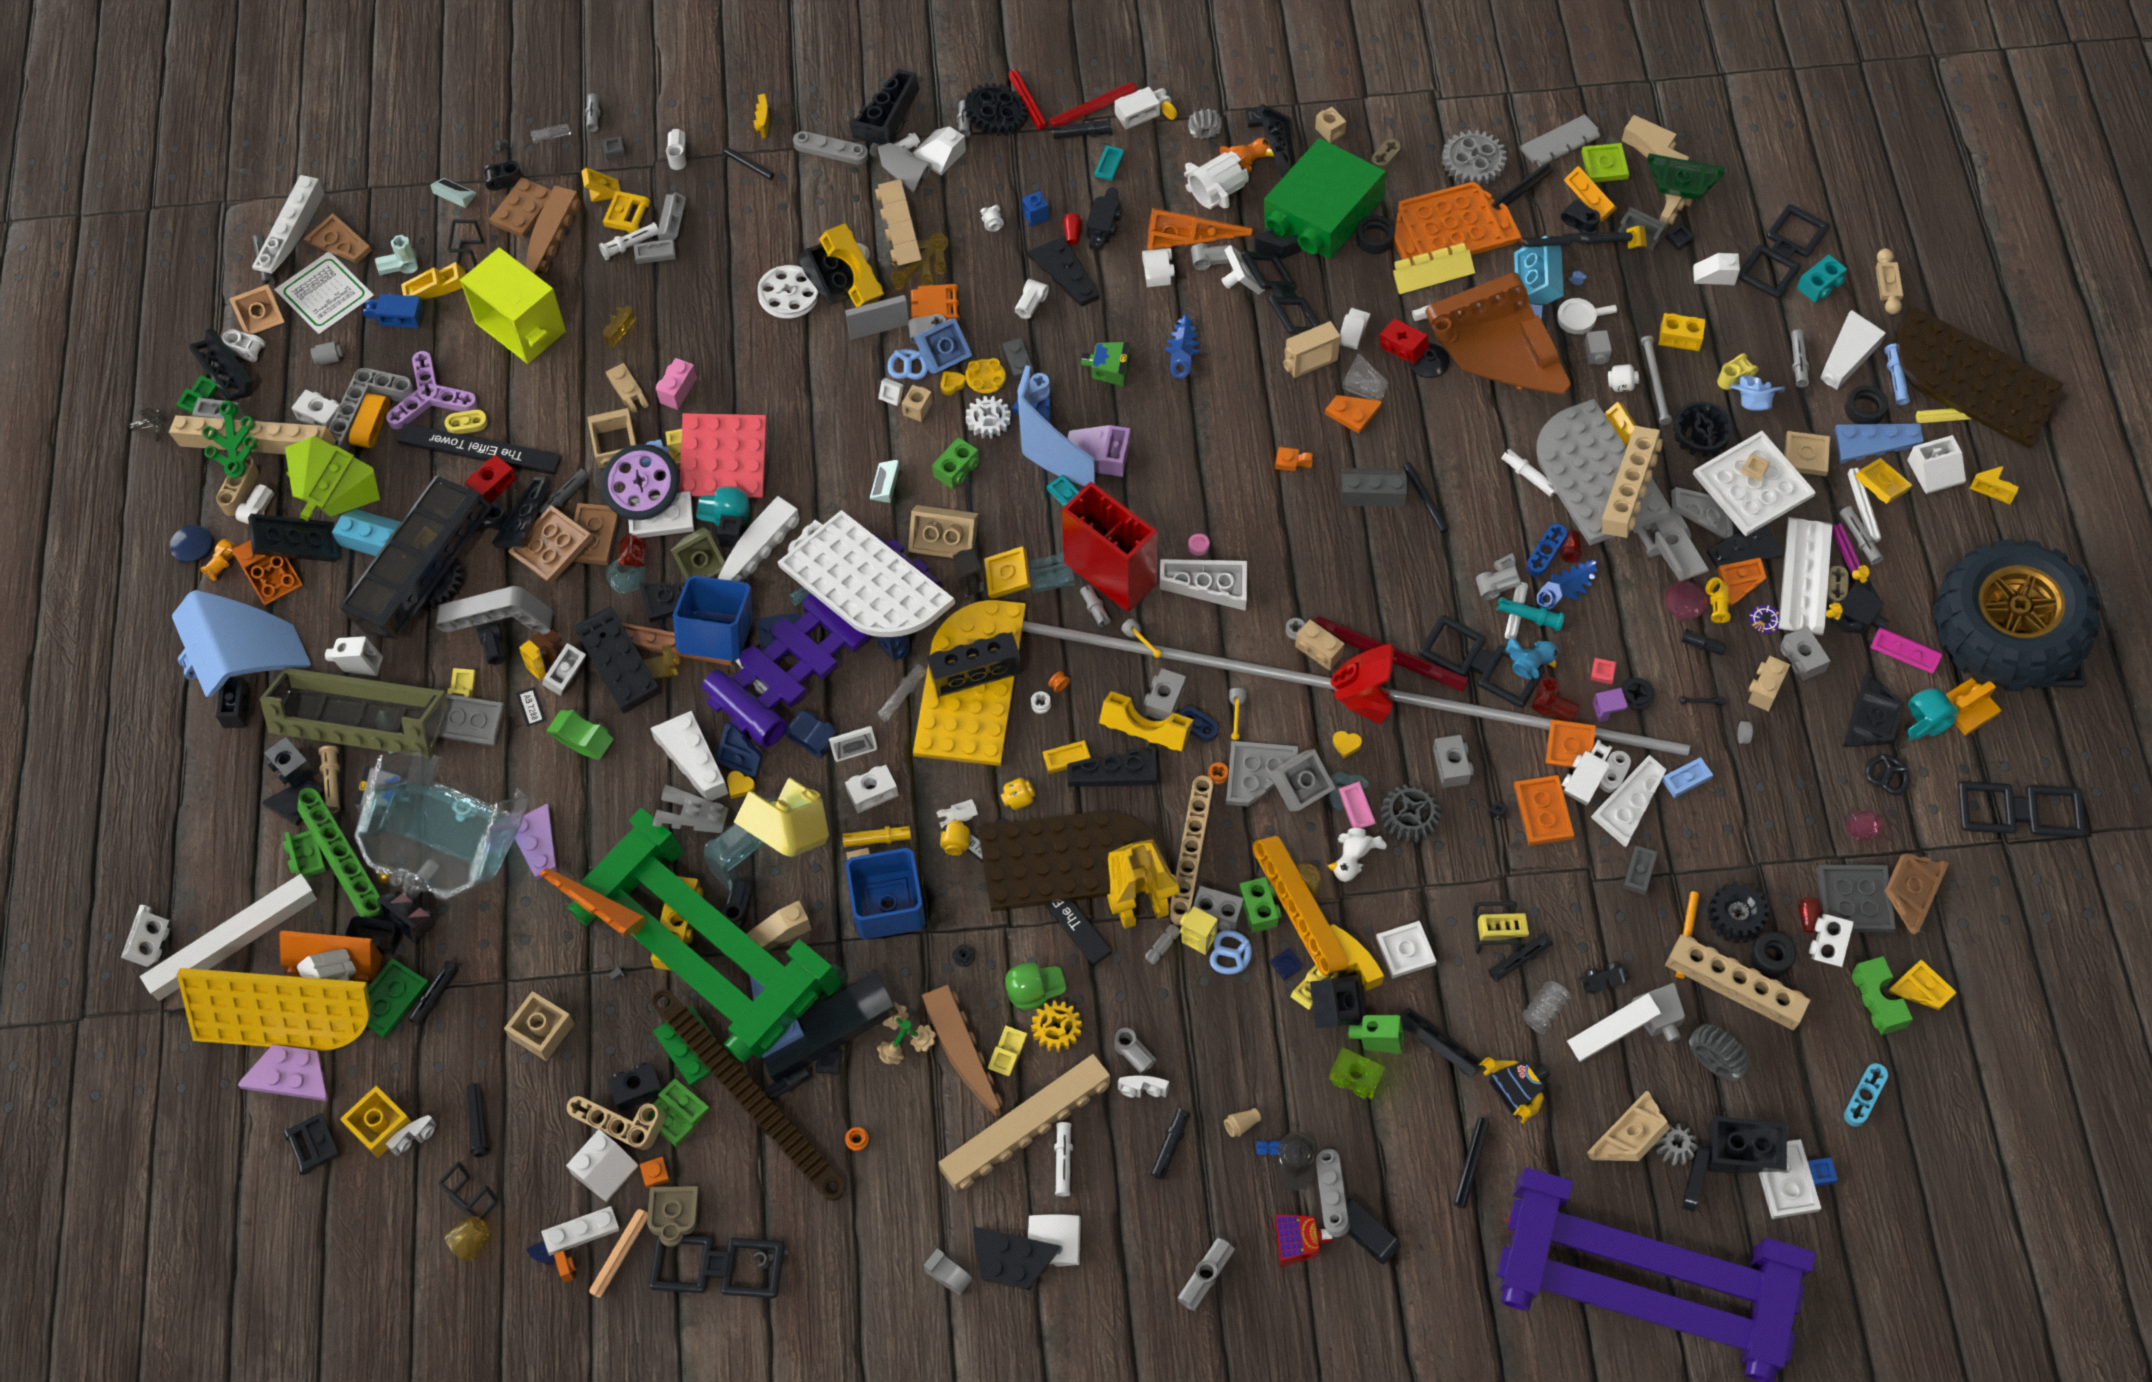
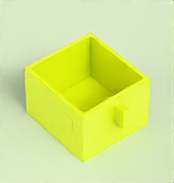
[460,247,566,364]

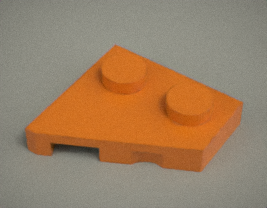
[1325,395,1382,434]

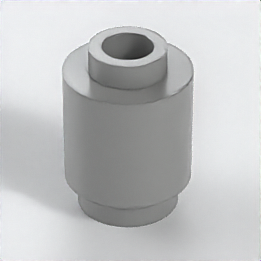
[311,341,343,365]

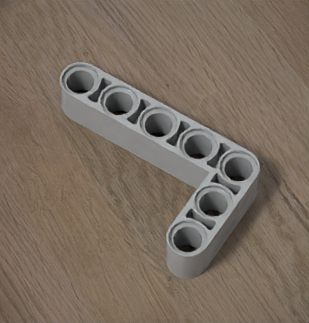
[328,368,415,452]
[436,586,553,634]

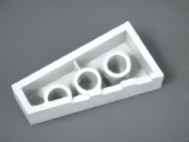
[1160,559,1247,611]
[650,711,728,801]

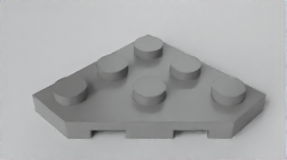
[1226,741,1298,807]

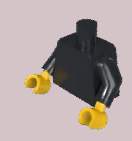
[1826,565,1889,634]

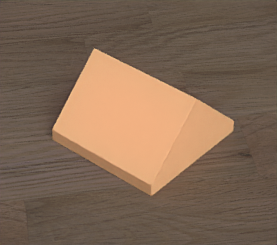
[229,284,284,335]

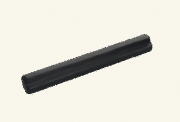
[1492,163,1553,210]
[1453,1117,1490,1209]

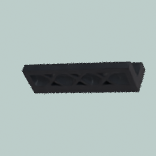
[189,328,253,401]

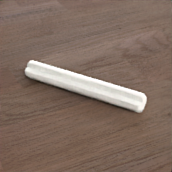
[1848,468,1881,543]

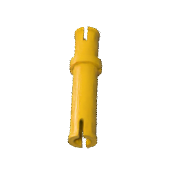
[842,825,912,848]

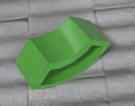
[546,710,614,760]

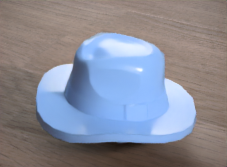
[1730,376,1785,411]

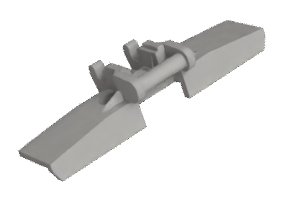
[1633,478,1709,581]

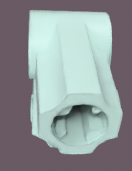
[375,235,418,275]

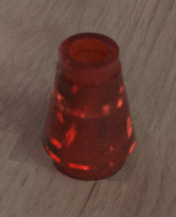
[1560,531,1582,563]
[1798,898,1821,933]

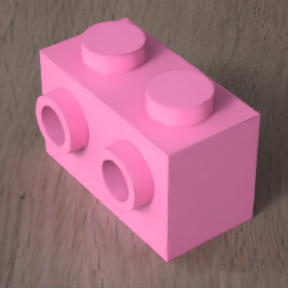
[656,358,697,410]

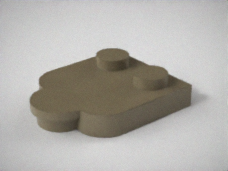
[647,1186,699,1247]

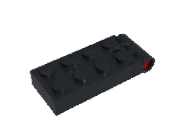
[573,606,662,714]

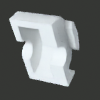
[1142,248,1174,287]

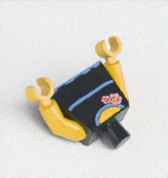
[1479,1057,1550,1124]

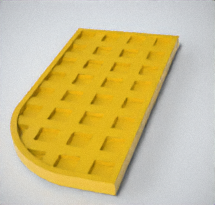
[913,600,1026,766]
[177,968,371,1051]

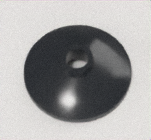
[1408,343,1450,378]

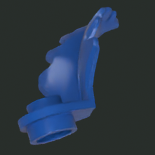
[1164,314,1200,379]
[1536,560,1598,609]

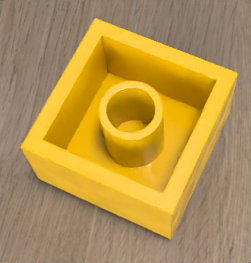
[340,1086,412,1158]

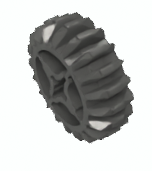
[1380,784,1442,843]
[1689,1024,1751,1082]

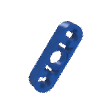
[1526,524,1567,577]

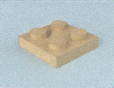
[1784,431,1830,476]

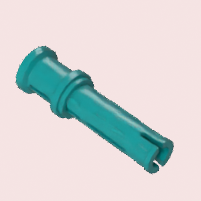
[1496,597,1564,632]

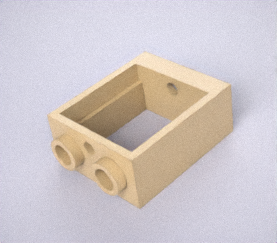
[1283,321,1340,378]
[587,408,637,469]

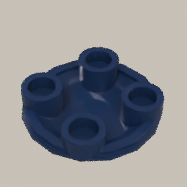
[169,525,212,563]

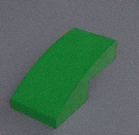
[176,375,219,413]

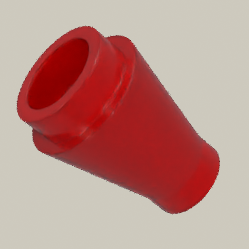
[1062,213,1082,245]

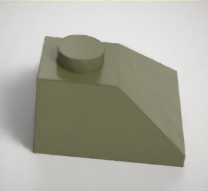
[670,528,725,580]

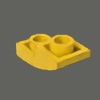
[753,93,770,139]

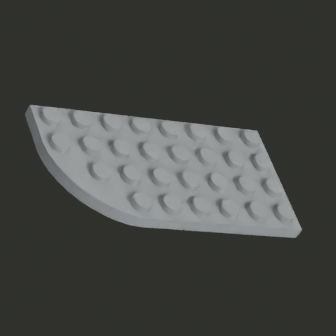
[1537,399,1669,545]

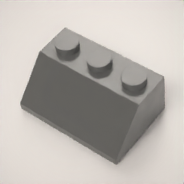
[1341,468,1407,507]

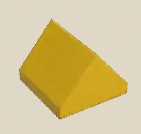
[1626,226,1647,249]

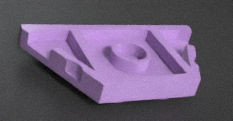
[238,1045,328,1101]

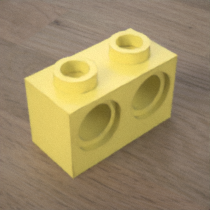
[1180,906,1218,955]

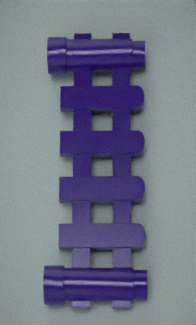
[702,534,943,748]

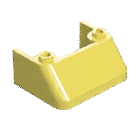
[734,777,829,857]

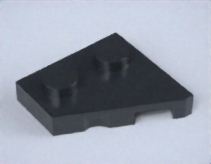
[262,779,325,827]

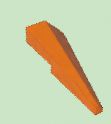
[1147,208,1252,250]
[540,868,647,938]

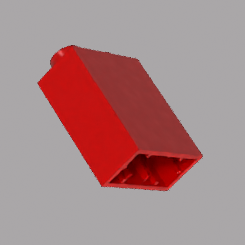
[1061,481,1157,613]

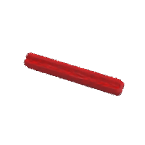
[1009,69,1047,130]

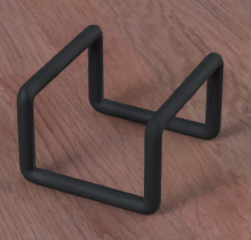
[447,219,484,273]
[1472,901,1521,954]
[438,1162,498,1222]

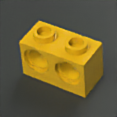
[1658,313,1705,351]

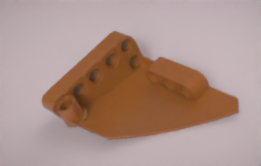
[1425,273,1571,395]

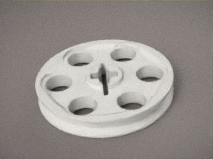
[758,265,819,319]

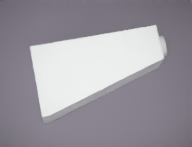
[1820,310,1886,390]

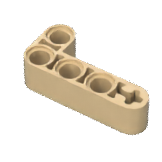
[567,1096,666,1150]

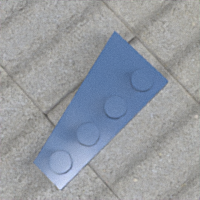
[1834,424,1923,465]

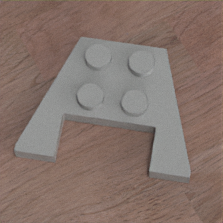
[652,785,728,833]

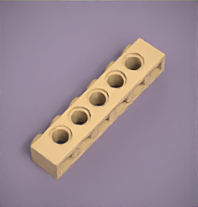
[1602,426,1663,538]
[1665,935,1810,1031]

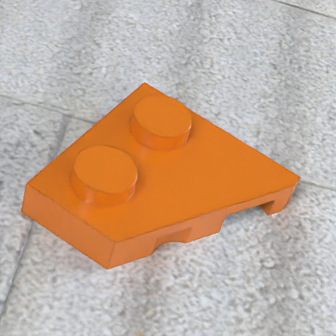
[1717,558,1767,607]

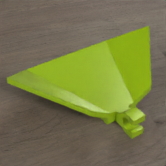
[285,436,380,522]

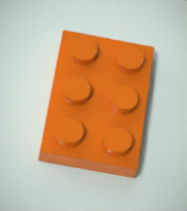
[1513,775,1574,846]

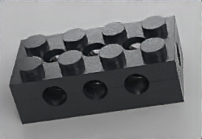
[927,632,1022,697]

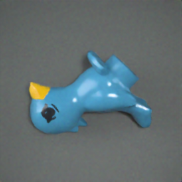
[1505,638,1559,679]

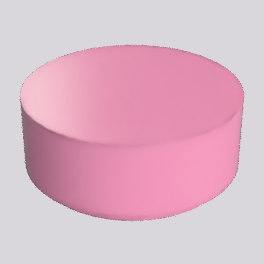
[1188,534,1210,556]

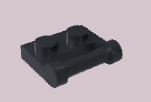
[283,1113,341,1175]

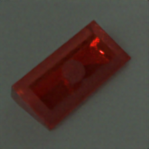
[618,532,646,567]

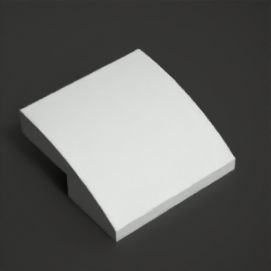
[1028,1215,1081,1267]

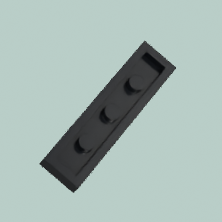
[1399,1007,1483,1077]

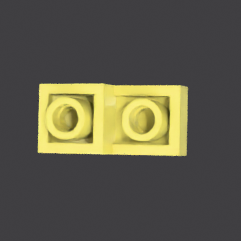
[1290,965,1339,1010]

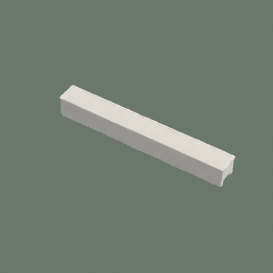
[139,874,317,1001]

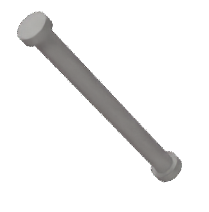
[1641,336,1672,425]

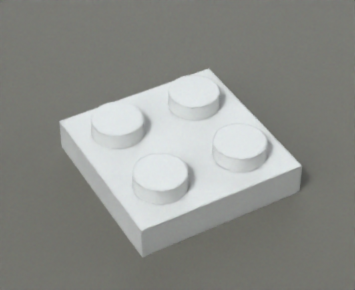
[1376,921,1436,979]

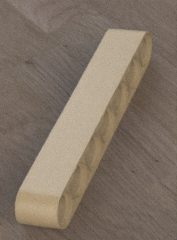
[1170,776,1213,926]

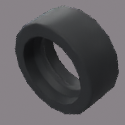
[1356,215,1395,254]
[1845,385,1888,424]

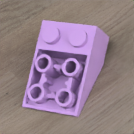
[1067,425,1131,477]

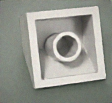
[566,1129,638,1203]

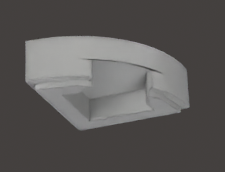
[1493,553,1516,572]

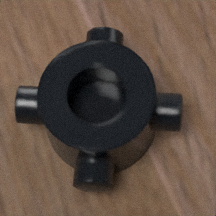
[1488,801,1508,820]

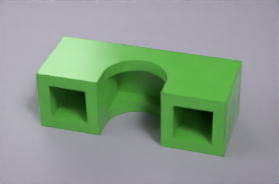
[1852,956,1913,1035]

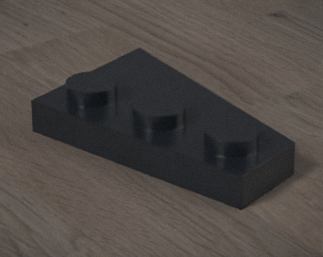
[1706,525,1785,568]

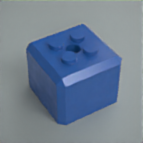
[673,576,753,661]
[845,848,926,940]

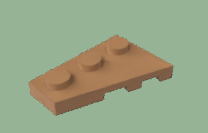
[303,213,372,263]

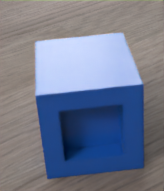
[1022,191,1049,227]

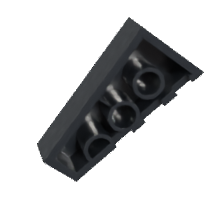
[849,69,920,145]

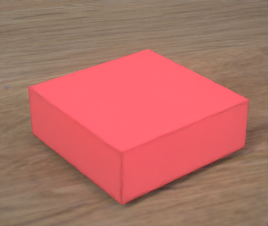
[1590,658,1617,684]

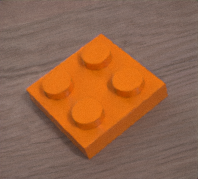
[1545,719,1596,769]

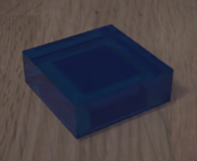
[1270,948,1303,981]

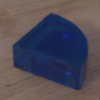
[526,1241,556,1265]

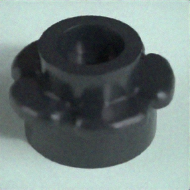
[952,945,975,967]

